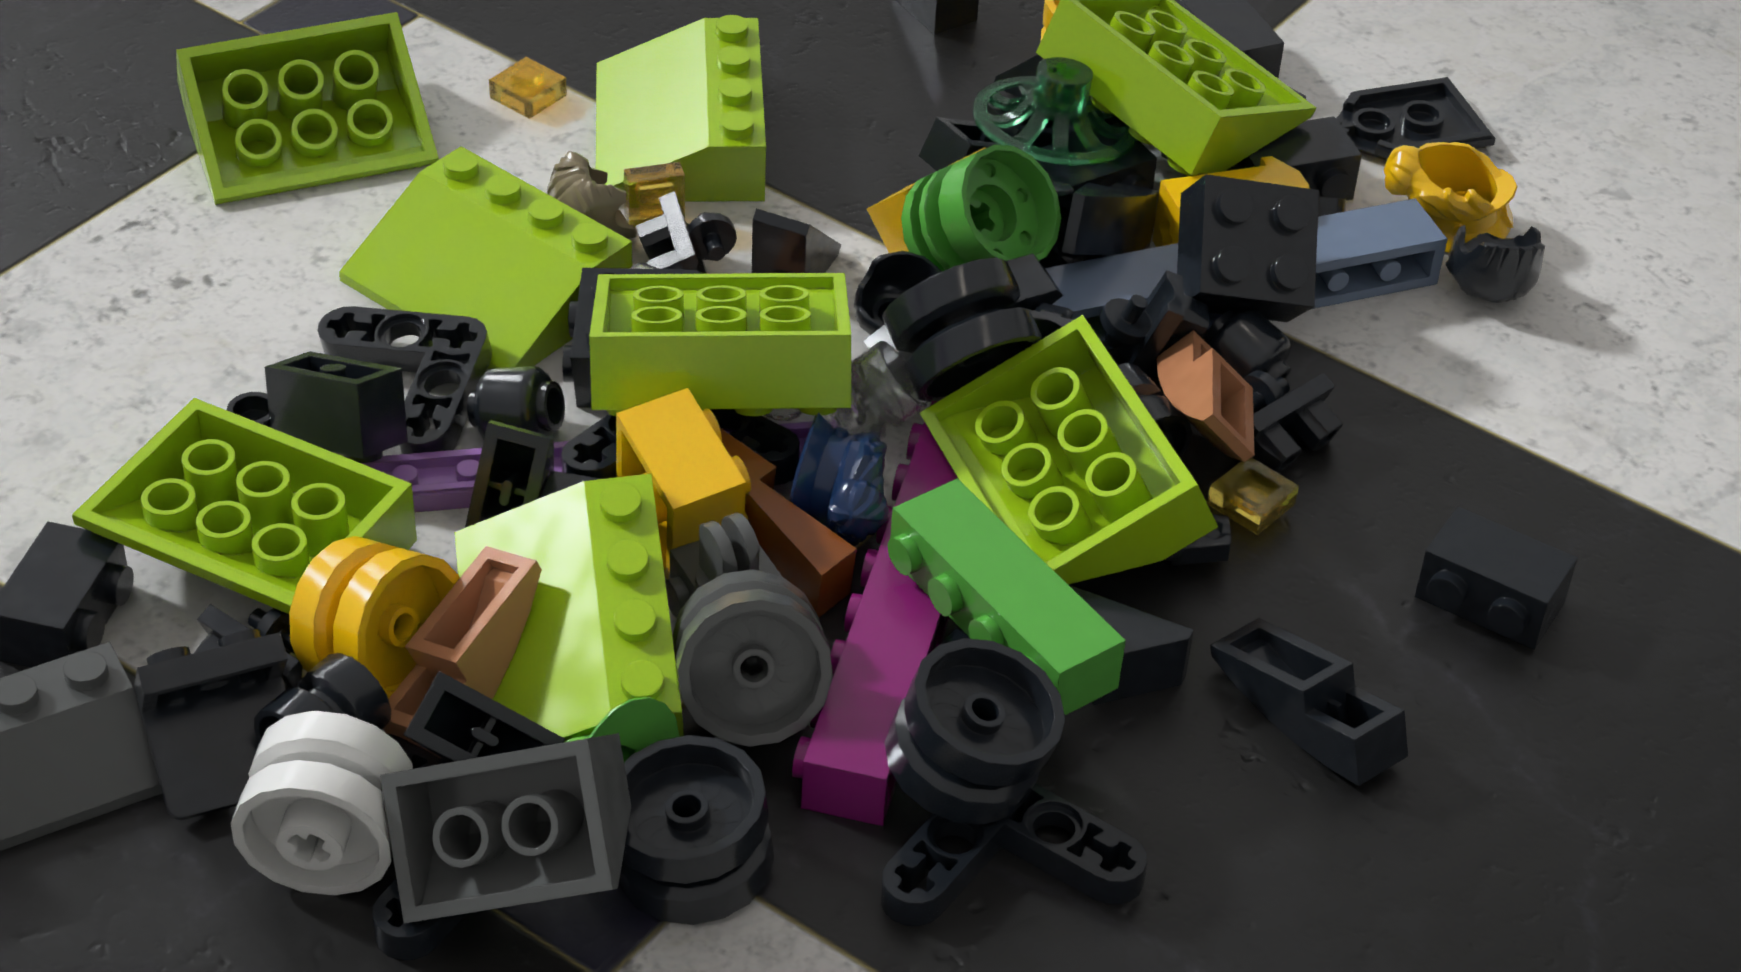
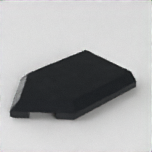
[1336,77,1496,160]

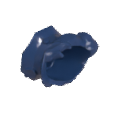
[789,413,889,546]

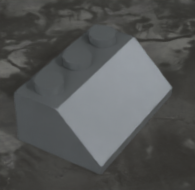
[0,642,162,851]
[380,733,631,923]

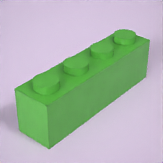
[888,478,1126,715]

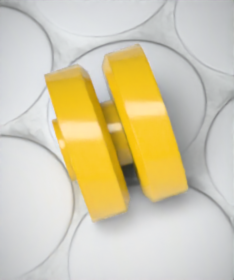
[289,536,460,699]

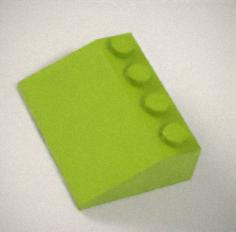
[1036,0,1316,176]
[176,12,439,205]
[595,15,766,202]
[339,146,632,370]
[589,273,851,416]
[920,315,1218,585]
[72,398,417,614]
[454,474,684,742]

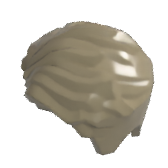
[547,151,637,239]

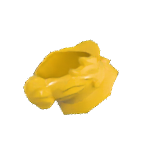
[1384,142,1518,253]

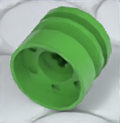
[901,145,1061,272]

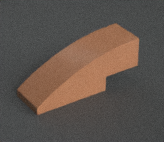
[1157,330,1255,462]
[383,546,542,757]

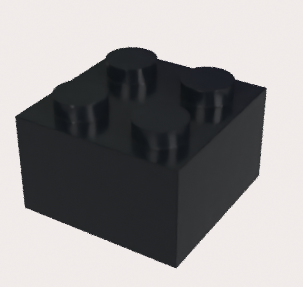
[1177,174,1319,323]

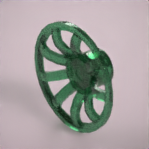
[973,57,1137,166]

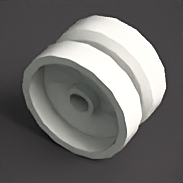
[231,711,413,896]

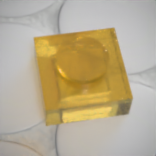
[489,57,567,119]
[624,162,685,228]
[1207,458,1299,535]

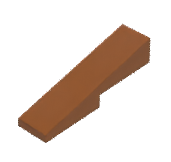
[720,428,857,617]

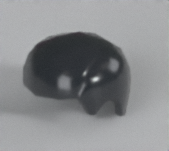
[854,251,942,335]

